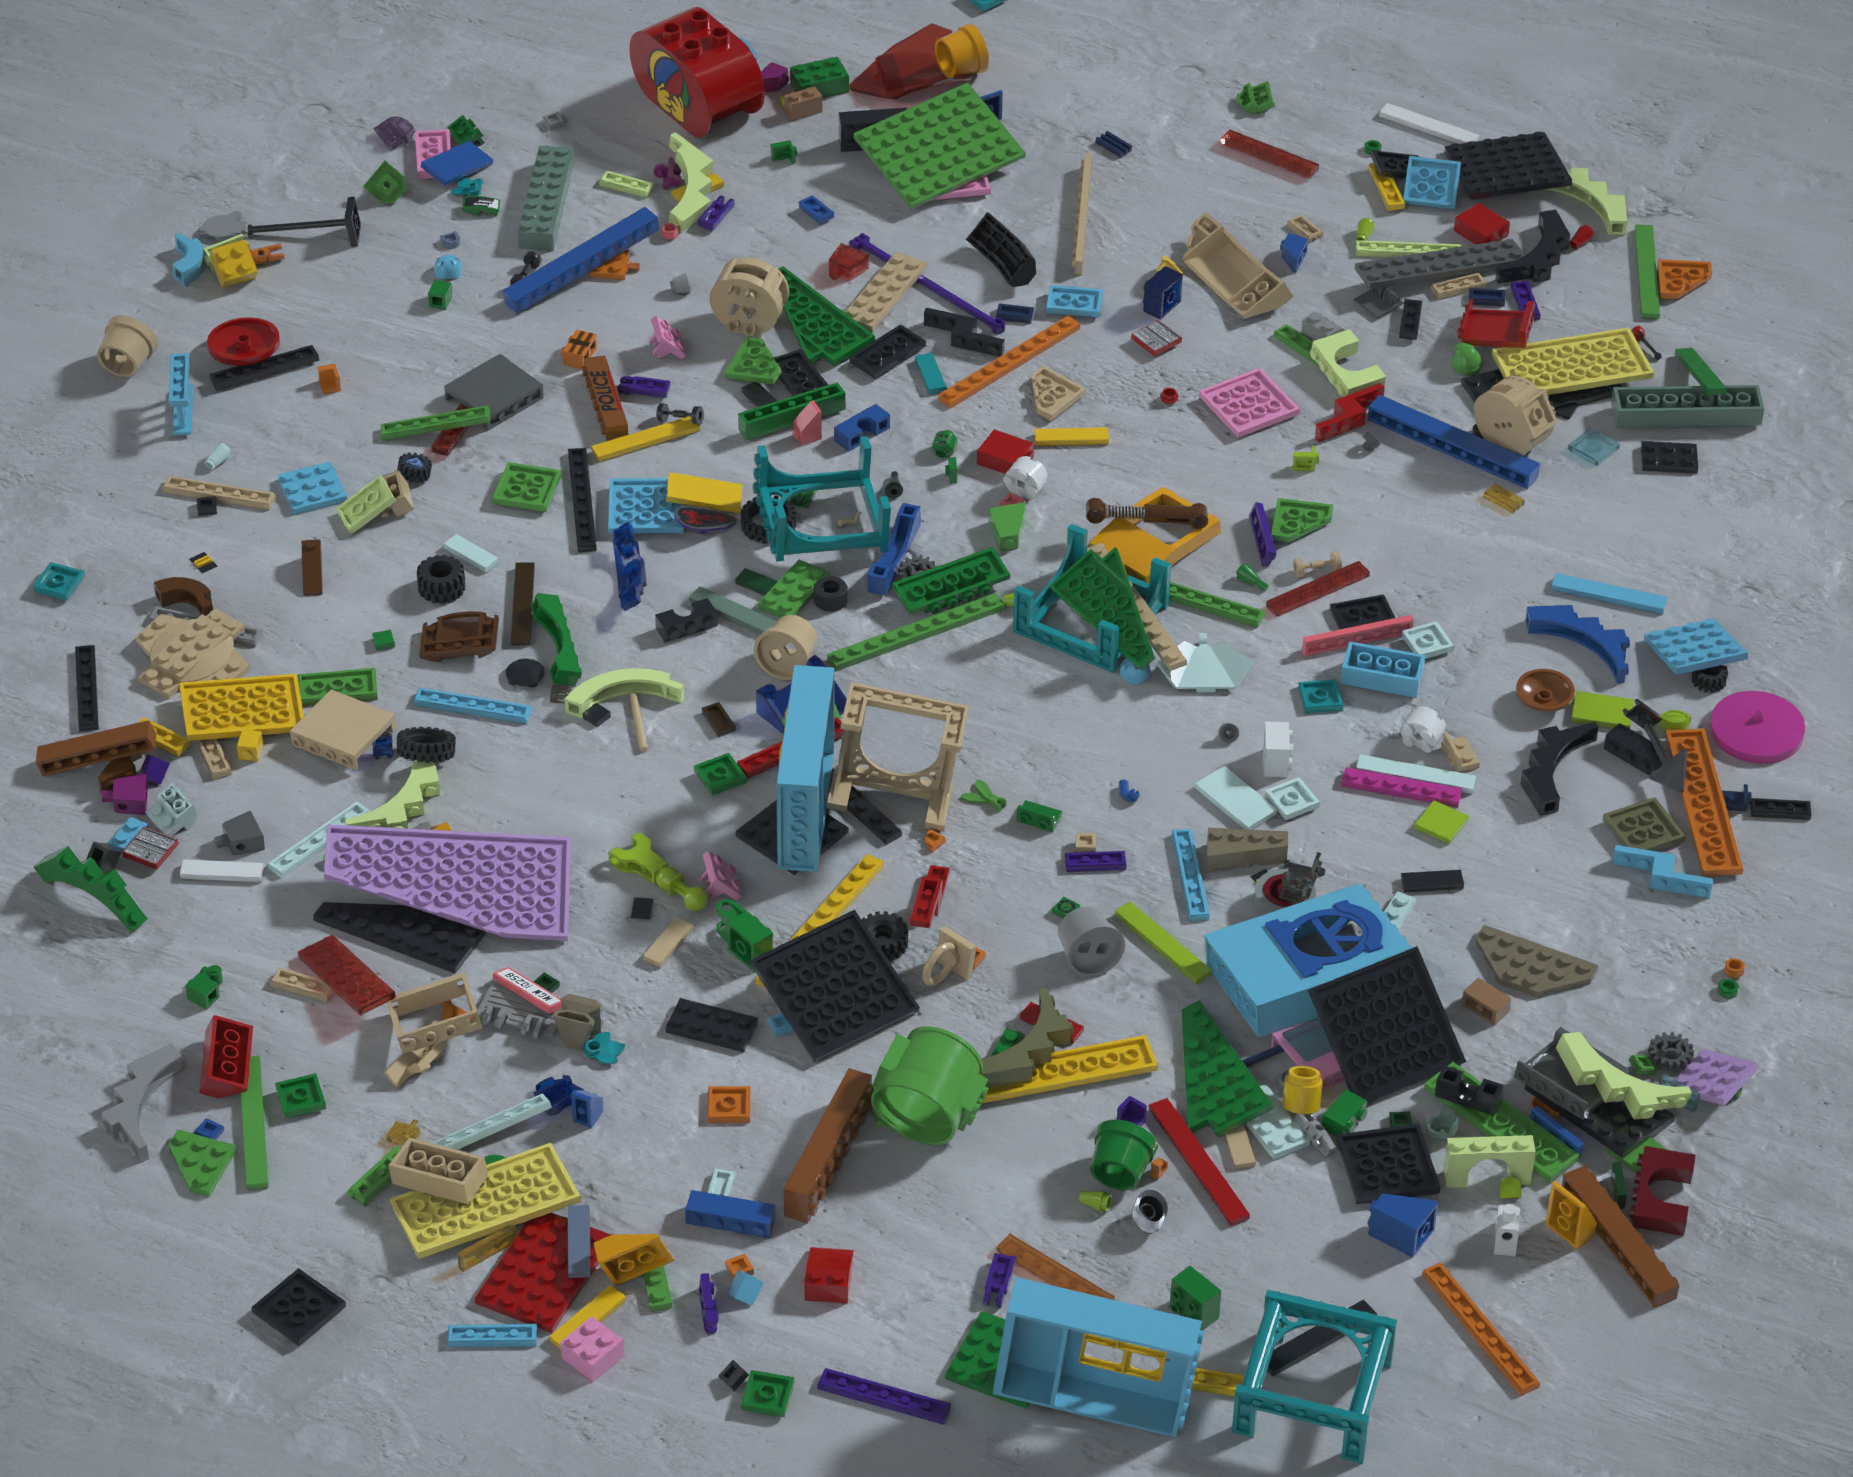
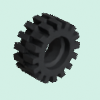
[1691,665,1728,693]

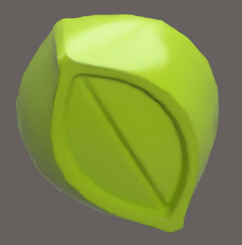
[1658,710,1691,733]

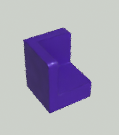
[138,754,170,785]
[1117,1095,1147,1126]

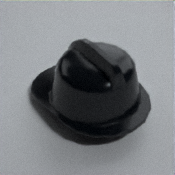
[1132,1190,1168,1234]

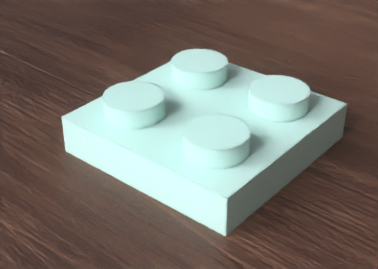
[1402,621,1454,659]
[1265,777,1320,821]

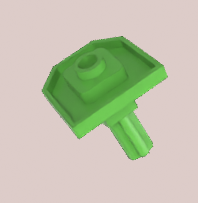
[363,160,406,204]

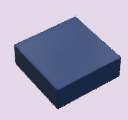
[194,1118,224,1140]

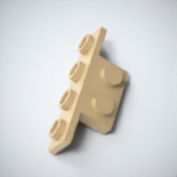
[384,1020,447,1088]

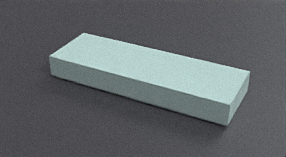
[444,534,499,572]

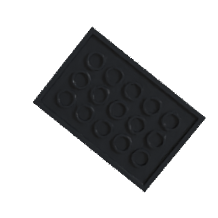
[1524,1084,1676,1158]

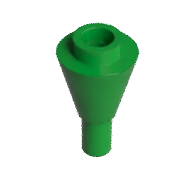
[1236,563,1269,591]

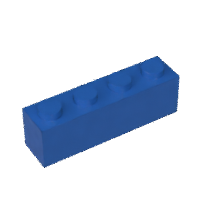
[685,1190,776,1238]

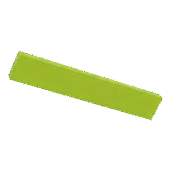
[1115,901,1212,984]

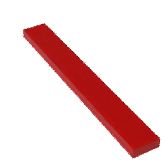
[1148,1098,1250,1226]

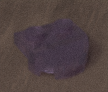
[373,116,416,151]

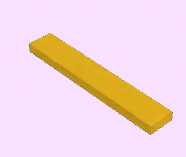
[591,416,700,462]

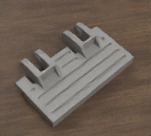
[477,986,561,1039]

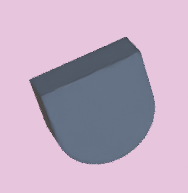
[440,231,460,249]

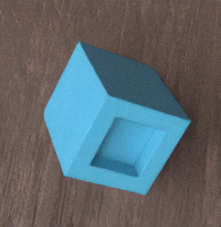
[727,1269,764,1305]

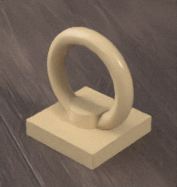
[922,926,976,986]

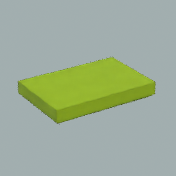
[1571,691,1634,729]

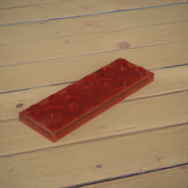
[297,934,396,1016]

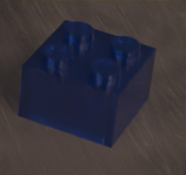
[1143,266,1183,320]

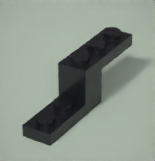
[924,307,1005,357]

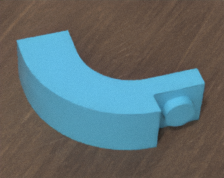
[172,233,205,286]

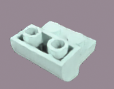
[145,783,197,837]

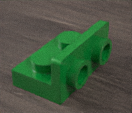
[447,115,485,145]
[1016,800,1062,832]

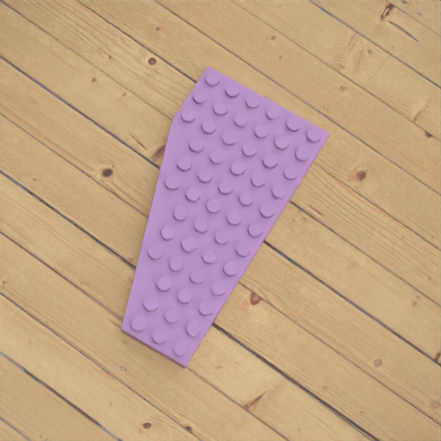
[324,824,571,941]

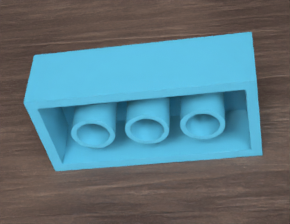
[1340,641,1426,698]

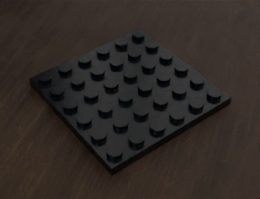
[1444,131,1572,200]
[750,909,920,1063]
[1307,946,1466,1103]

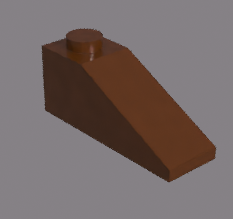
[301,539,323,596]

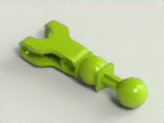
[608,832,709,912]

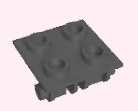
[1353,286,1404,318]

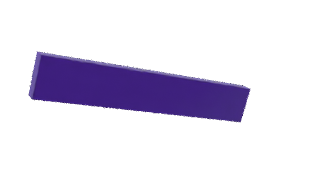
[817,1368,951,1425]

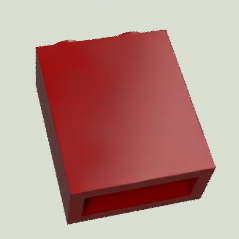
[1454,203,1510,244]
[977,429,1035,474]

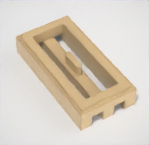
[1287,214,1323,243]

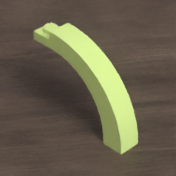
[565,668,684,719]

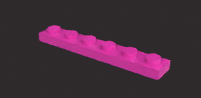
[1341,767,1462,808]

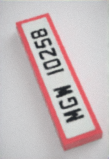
[493,967,561,1014]

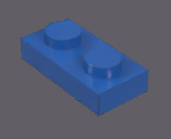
[799,195,834,224]

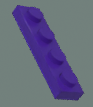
[1249,502,1276,567]

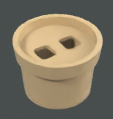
[97,315,158,377]
[754,615,817,681]

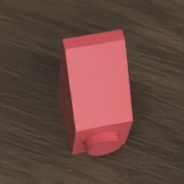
[792,401,822,445]

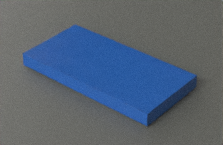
[420,141,494,186]

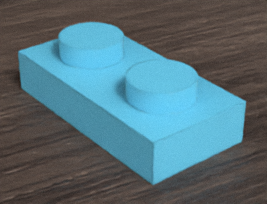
[108,817,148,852]

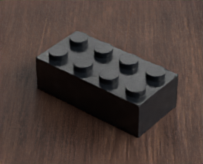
[839,107,907,152]

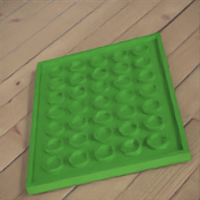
[853,82,1026,209]

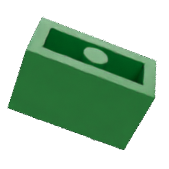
[1322,1089,1368,1137]

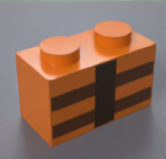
[561,329,597,369]

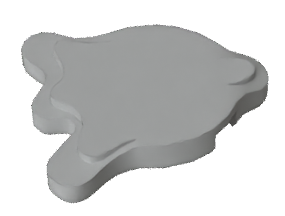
[197,211,249,242]

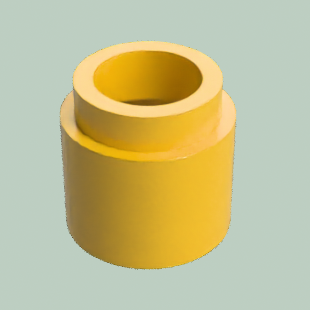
[1282,1066,1323,1114]

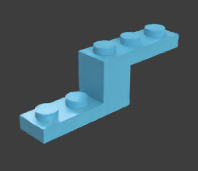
[1612,845,1713,898]

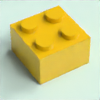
[210,239,258,288]

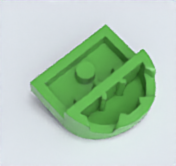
[1236,81,1275,114]

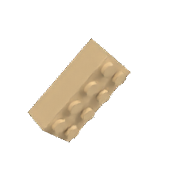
[389,1137,488,1204]

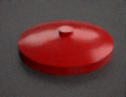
[207,317,280,366]

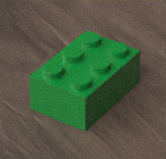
[790,57,849,98]

